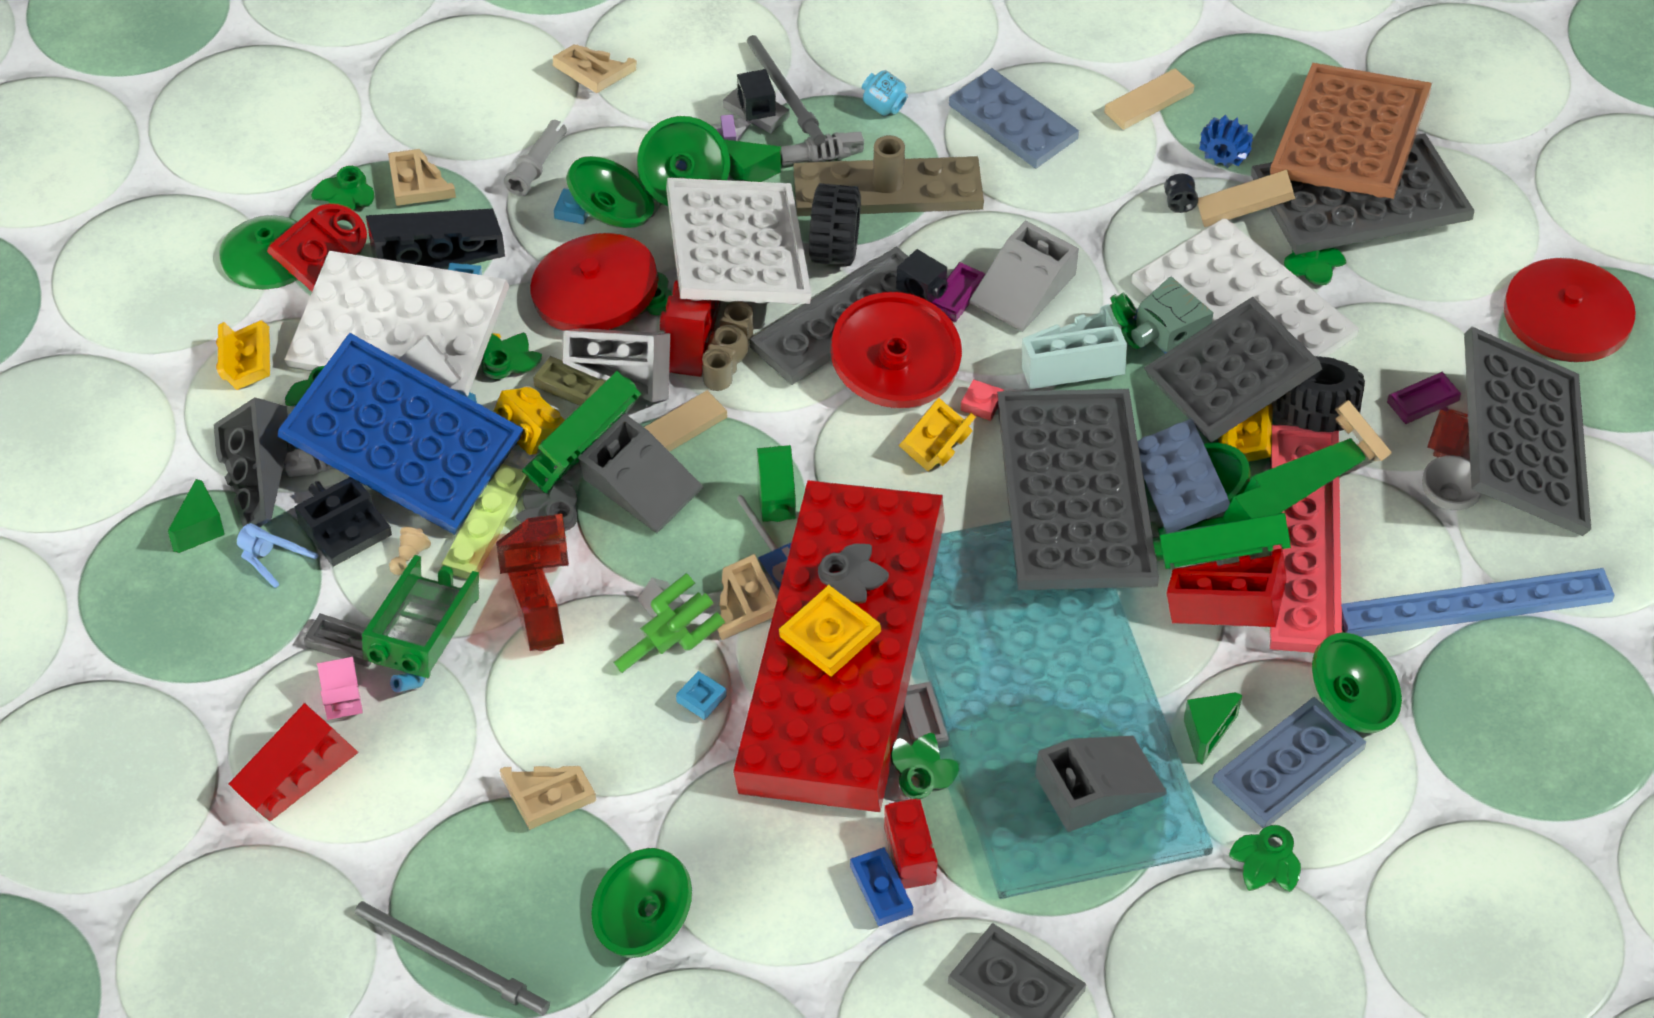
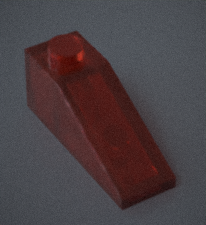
[507,564,564,651]

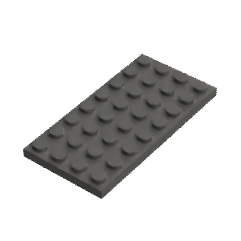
[997,389,1159,590]

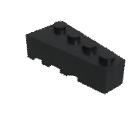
[366,208,505,270]

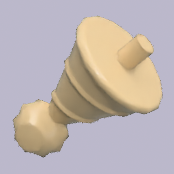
[389,526,431,576]

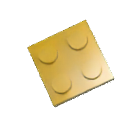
[779,585,881,677]

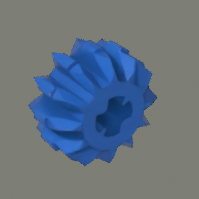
[1199,114,1253,168]

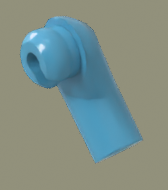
[390,673,426,693]

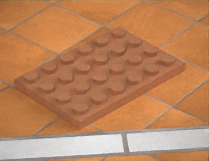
[1270,62,1432,199]

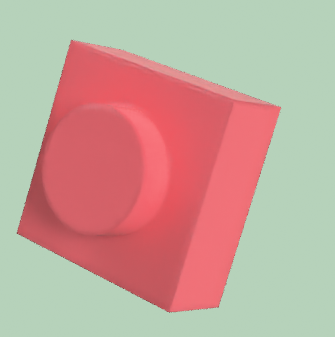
[960,379,1004,421]

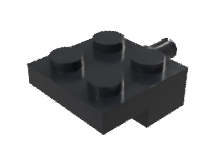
[295,477,392,567]

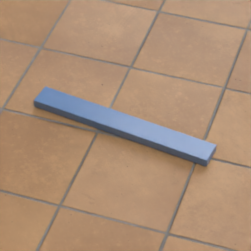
[1341,568,1615,637]

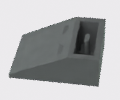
[578,413,703,533]
[1035,735,1167,832]

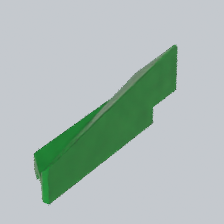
[1223,438,1366,522]

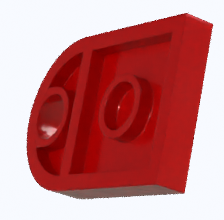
[267,204,367,291]

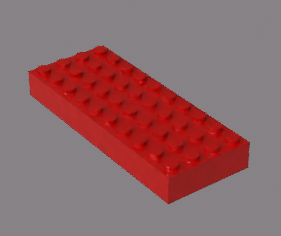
[733,480,945,812]

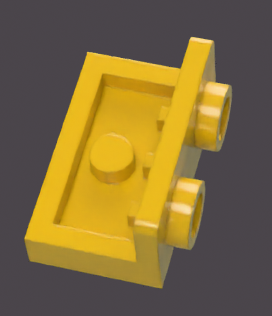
[216,320,270,390]
[493,387,565,455]
[898,398,976,472]
[1218,403,1273,462]

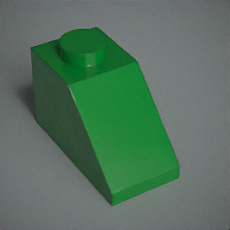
[757,445,796,522]

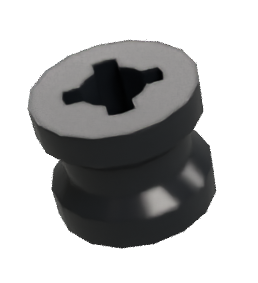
[1164,173,1198,213]

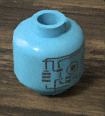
[862,70,908,116]

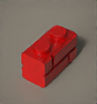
[884,799,938,889]

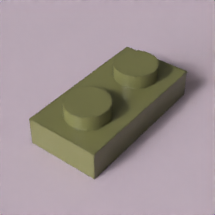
[533,356,606,406]

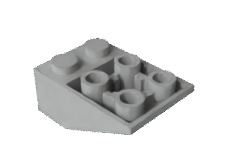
[970,220,1079,332]

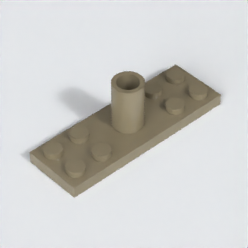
[793,135,984,217]

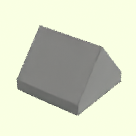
[638,578,685,618]

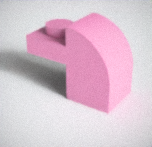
[317,657,363,720]

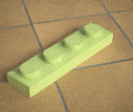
[442,464,529,579]

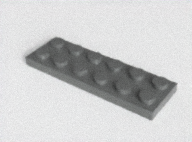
[750,246,908,385]

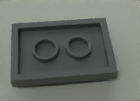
[948,923,1086,1018]

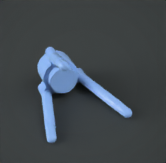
[237,523,318,588]

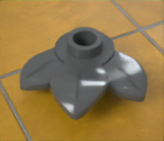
[516,479,577,532]
[818,544,889,604]

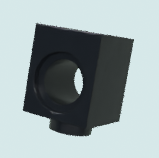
[737,69,776,121]
[896,249,948,302]

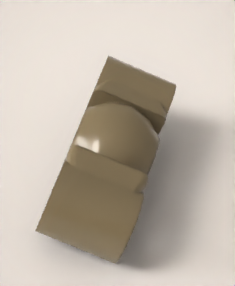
[702,301,753,391]

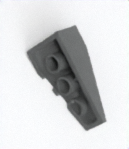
[213,397,288,527]

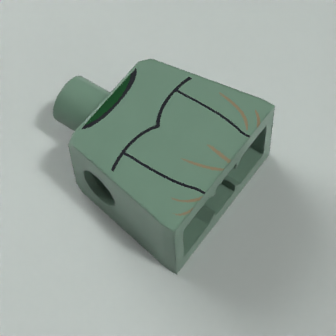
[1131,276,1214,352]

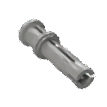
[504,120,567,196]

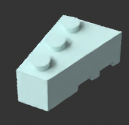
[1022,304,1127,389]

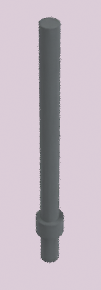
[747,35,826,145]
[355,901,550,1016]

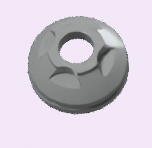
[1422,456,1482,510]

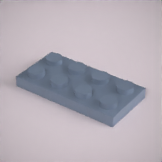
[949,68,1079,169]
[1137,419,1230,533]
[1212,697,1367,829]

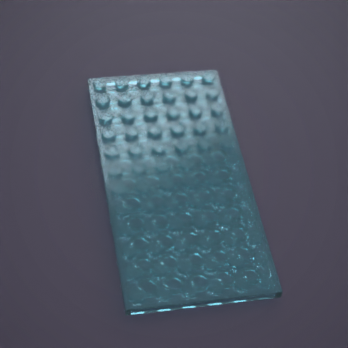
[917,521,1213,899]

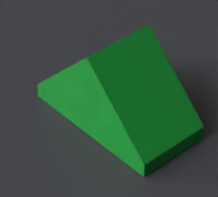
[724,139,782,182]
[168,479,225,553]
[1183,692,1242,765]

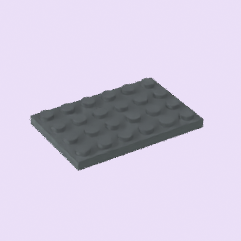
[1251,133,1475,255]
[1464,326,1591,536]

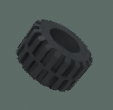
[809,183,861,266]
[1277,356,1365,432]

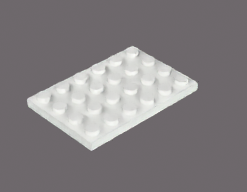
[666,178,812,305]
[1131,219,1359,357]
[285,251,509,397]

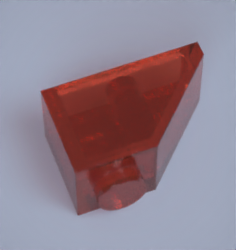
[1427,407,1469,458]
[496,514,569,574]

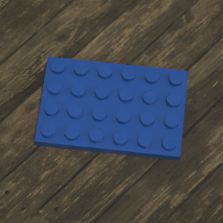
[278,332,523,535]

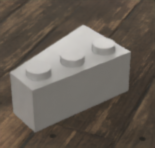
[563,328,670,402]

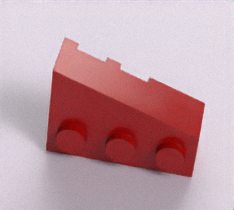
[660,280,721,377]
[1166,548,1287,627]
[228,703,359,821]

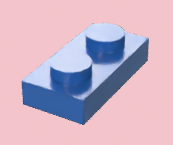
[850,847,913,927]

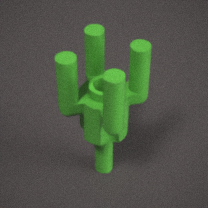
[613,573,725,673]

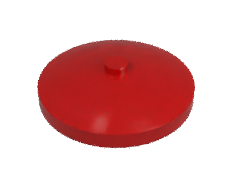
[530,233,659,331]
[1504,258,1636,362]
[830,292,962,408]

